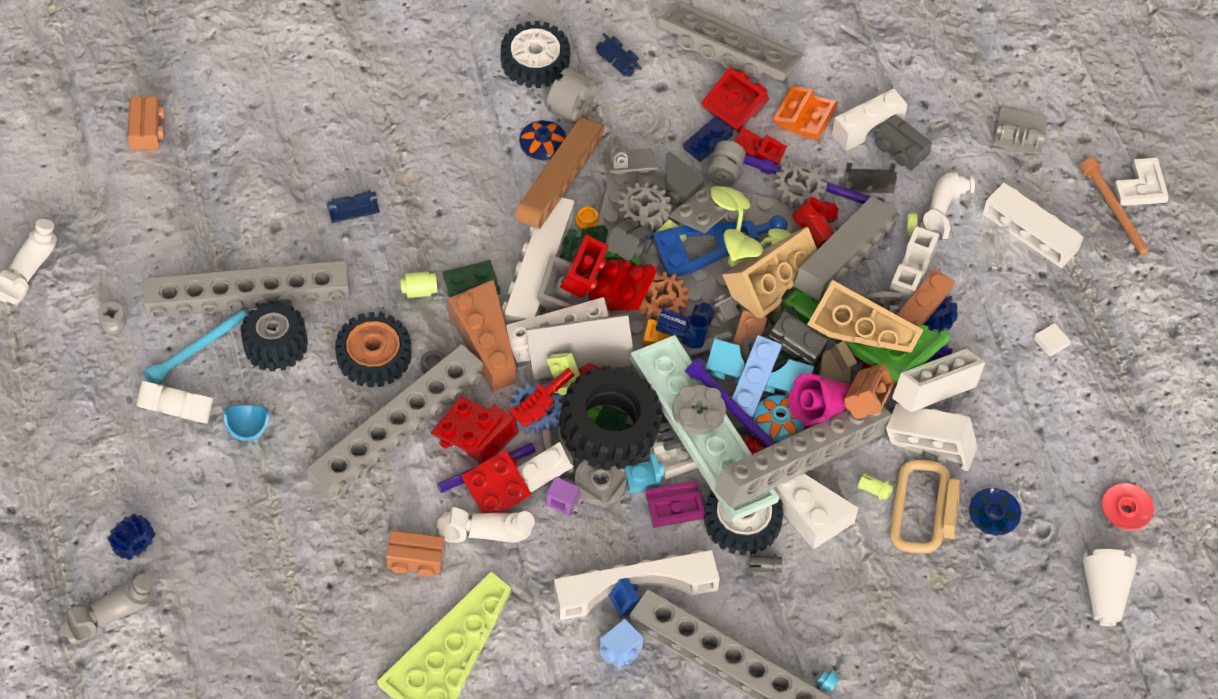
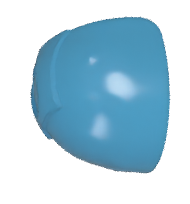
[224,405,269,441]

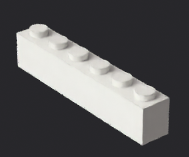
[502,198,575,326]

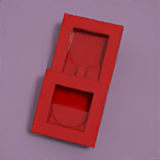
[734,127,787,165]

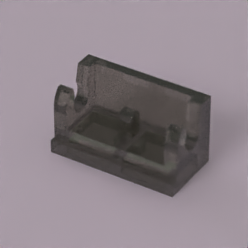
[844,163,897,193]

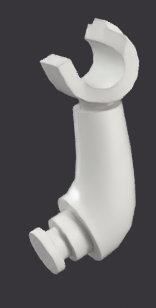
[920,172,975,239]
[0,219,57,305]
[437,507,535,543]

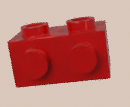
[560,235,608,298]

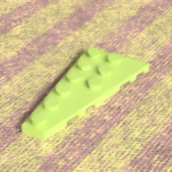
[377,571,511,699]

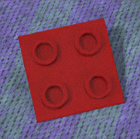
[431,396,503,454]
[461,449,532,513]

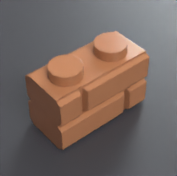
[127,96,165,150]
[844,363,894,419]
[386,530,446,577]

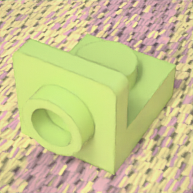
[546,353,580,395]

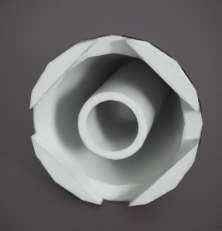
[1083,549,1137,626]

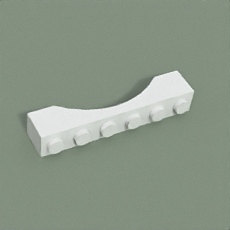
[554,550,720,620]

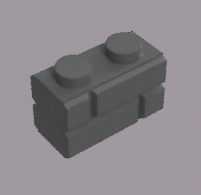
[875,115,932,170]
[606,219,653,261]
[767,311,828,365]

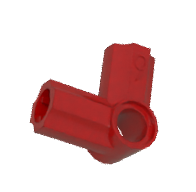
[792,197,839,249]

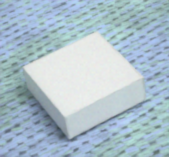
[1034,323,1070,357]

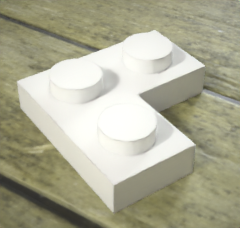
[1114,158,1169,206]

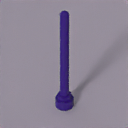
[685,357,776,448]

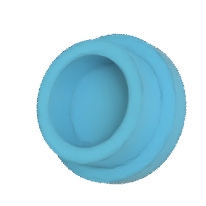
[815,669,840,693]

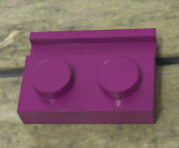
[645,481,705,528]

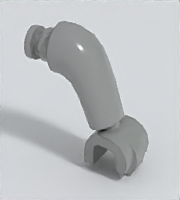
[60,574,154,644]

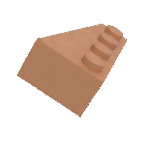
[448,280,516,392]

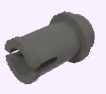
[749,554,782,575]

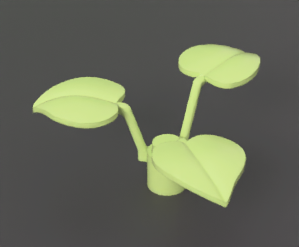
[709,186,792,267]

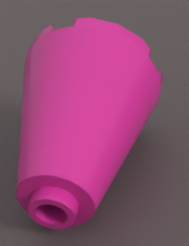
[789,373,851,426]

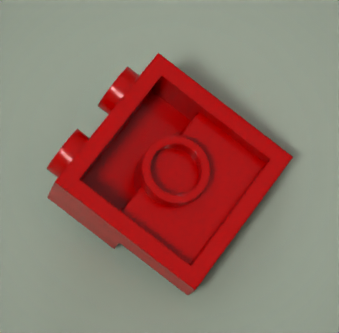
[700,67,769,133]
[589,259,657,311]

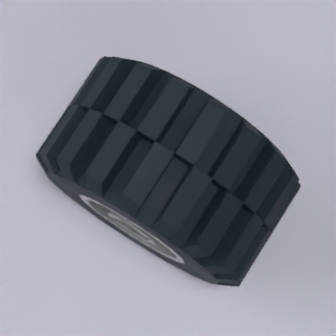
[241,302,308,372]

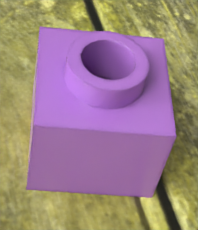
[546,477,579,516]

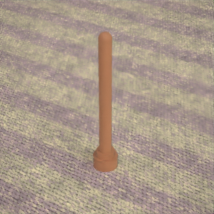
[1079,157,1148,255]

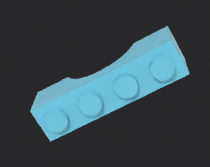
[706,339,814,396]

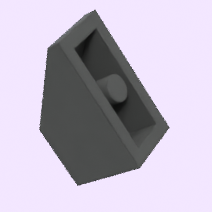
[665,151,705,207]

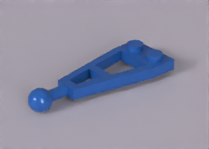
[652,215,788,277]

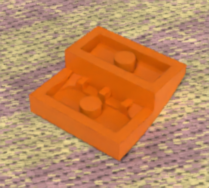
[773,86,838,141]

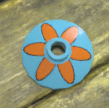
[754,395,805,443]

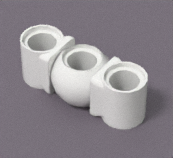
[136,381,214,424]

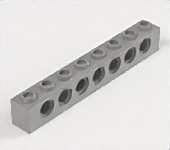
[143,261,350,318]
[307,344,483,501]
[714,406,892,508]
[630,590,833,699]

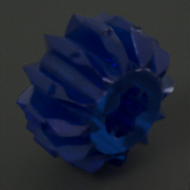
[924,296,958,333]
[107,513,156,560]

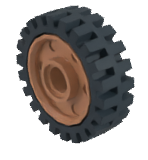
[335,312,412,388]

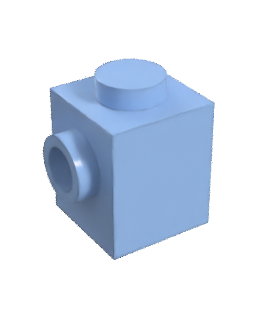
[600,619,643,669]

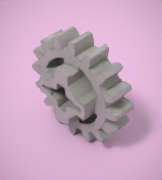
[773,161,827,209]
[617,182,671,232]

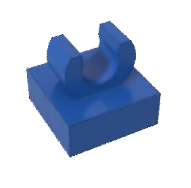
[608,578,643,617]

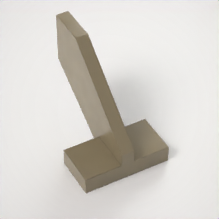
[818,341,857,384]

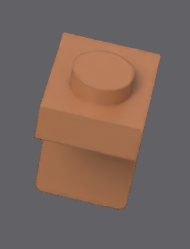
[733,310,770,362]

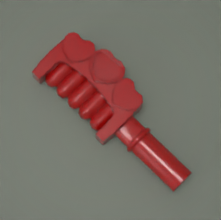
[509,367,575,428]

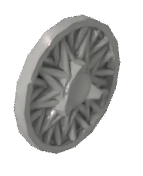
[861,291,901,307]

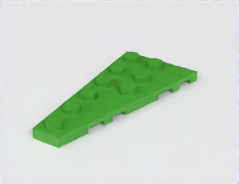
[783,289,950,383]

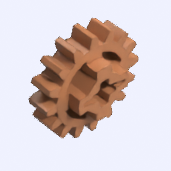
[639,271,689,323]

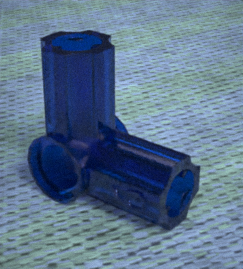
[656,302,716,349]

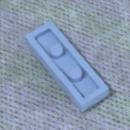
[732,335,782,417]

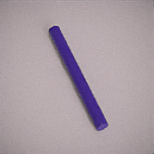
[437,443,536,493]

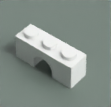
[832,88,908,151]
[889,226,939,302]

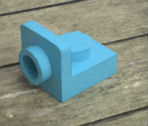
[624,453,664,493]

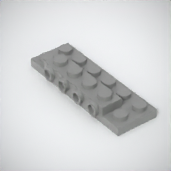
[658,0,803,81]

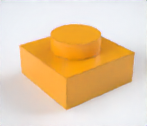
[643,319,673,346]

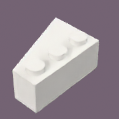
[886,404,978,471]
[774,473,858,549]

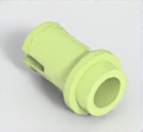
[858,473,893,500]

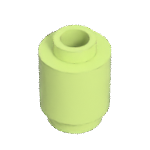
[400,271,437,298]

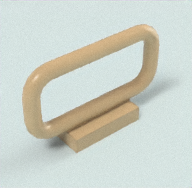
[890,460,960,553]

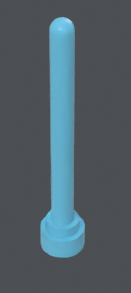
[143,310,248,384]

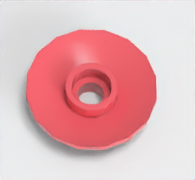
[1101,483,1155,531]

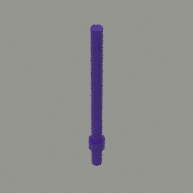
[743,155,884,204]

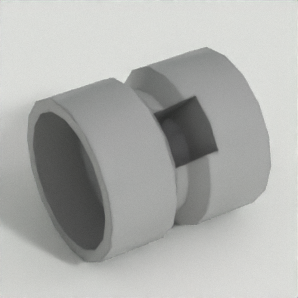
[706,141,746,187]

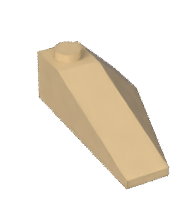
[722,227,817,318]
[807,280,924,353]

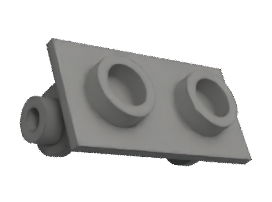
[708,294,747,323]

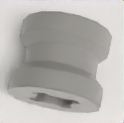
[98,301,126,334]

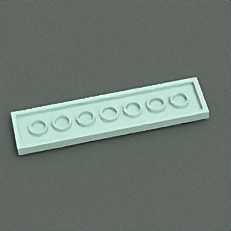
[629,335,779,522]

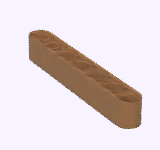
[515,117,605,229]

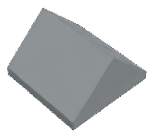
[537,255,597,313]

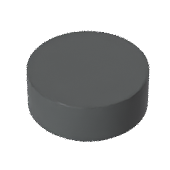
[420,350,445,374]

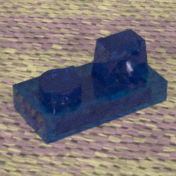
[683,116,734,162]

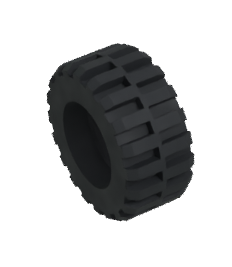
[559,366,662,470]

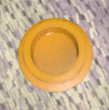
[575,207,599,230]

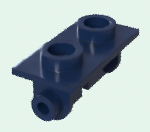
[596,33,642,77]
[326,190,380,223]

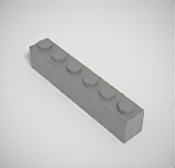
[794,196,897,301]

